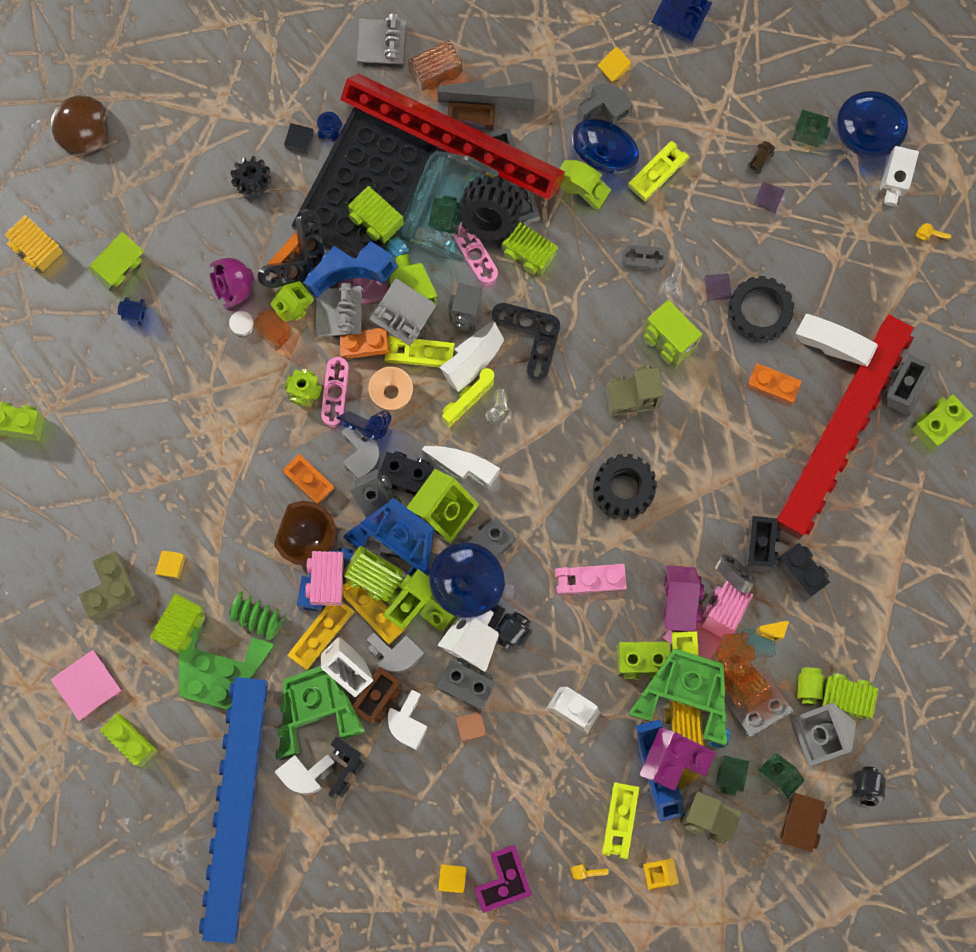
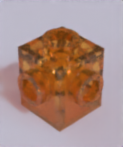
[718,633,755,674]

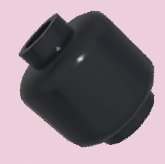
[495,611,532,650]
[851,766,886,807]

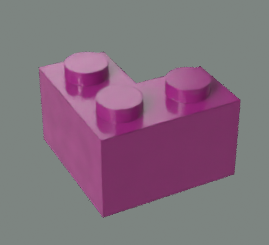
[663,565,704,631]
[640,728,716,791]
[474,845,532,913]

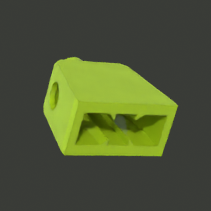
[389,254,438,305]

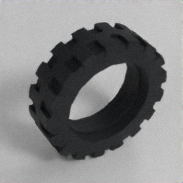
[728,276,794,342]

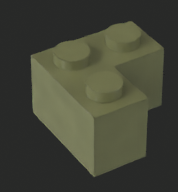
[606,366,664,416]
[79,551,141,622]
[680,791,742,845]

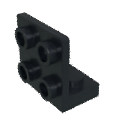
[328,736,365,800]

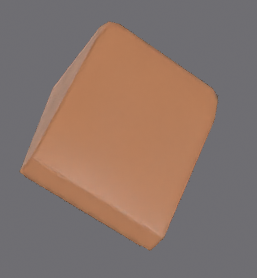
[456,711,486,743]

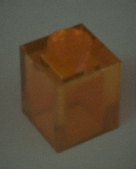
[253,308,293,351]

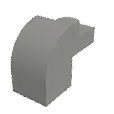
[341,425,380,479]
[367,633,425,675]

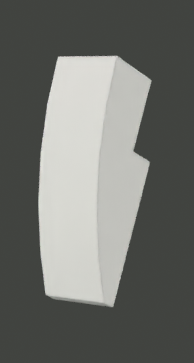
[795,314,878,366]
[440,321,504,392]
[422,446,500,489]

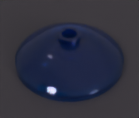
[836,91,908,158]
[571,119,639,174]
[429,542,505,618]

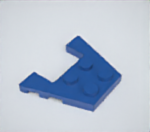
[343,498,434,577]

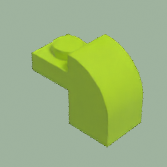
[559,160,611,209]

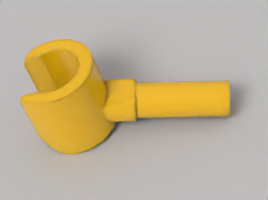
[916,223,951,241]
[570,863,608,880]

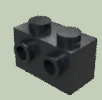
[380,451,434,496]
[745,516,781,573]
[777,543,830,602]

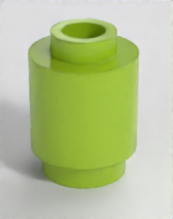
[797,667,824,705]

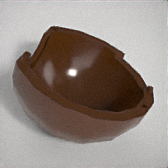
[51,95,107,153]
[274,501,337,566]

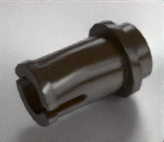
[748,141,775,173]

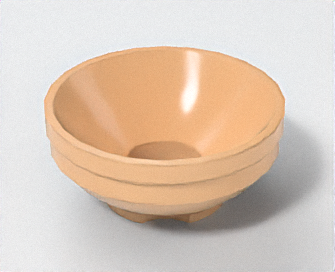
[368,367,413,411]

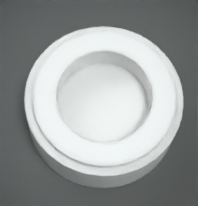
[229,311,254,337]

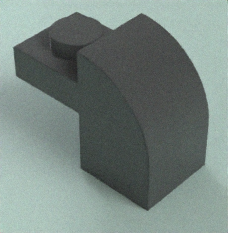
[577,84,633,126]

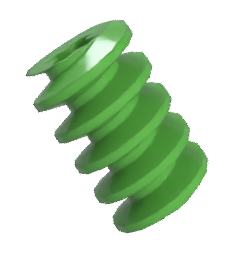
[229,591,286,641]

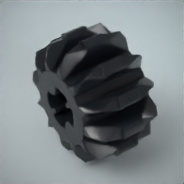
[230,156,271,197]

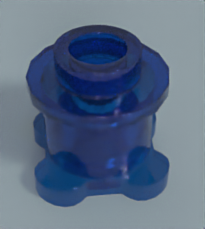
[317,112,343,142]
[118,297,147,326]

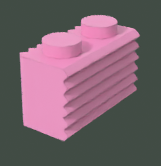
[306,551,344,606]
[701,581,753,641]

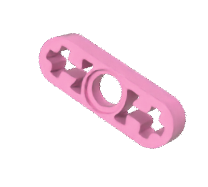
[452,223,498,287]
[321,357,349,428]

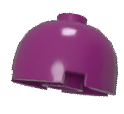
[210,258,254,308]

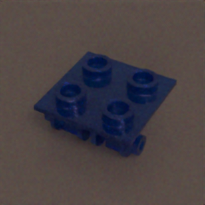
[651,0,712,41]
[336,411,393,441]

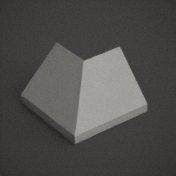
[791,703,856,767]

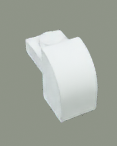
[388,690,428,751]
[275,755,336,795]

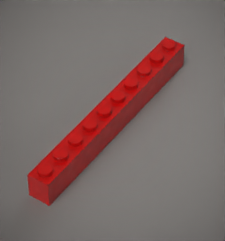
[340,74,566,199]
[777,314,914,540]

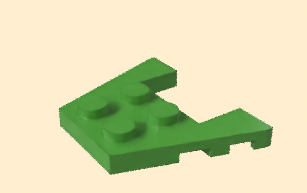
[179,624,274,710]
[629,648,727,746]
[275,666,365,760]

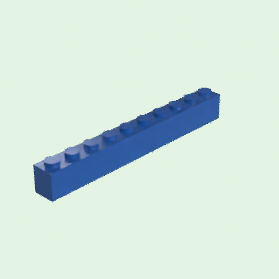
[199,677,269,944]

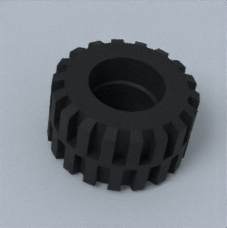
[458,176,523,241]
[593,454,657,520]

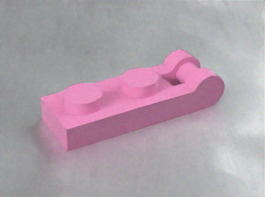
[555,564,626,595]

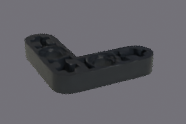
[258,209,325,288]
[492,303,560,384]

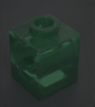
[792,109,831,148]
[428,195,461,235]
[758,752,805,799]
[715,755,750,796]

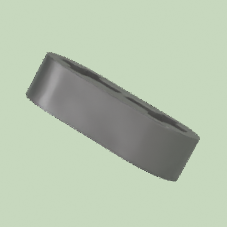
[621,245,667,271]
[716,554,756,593]

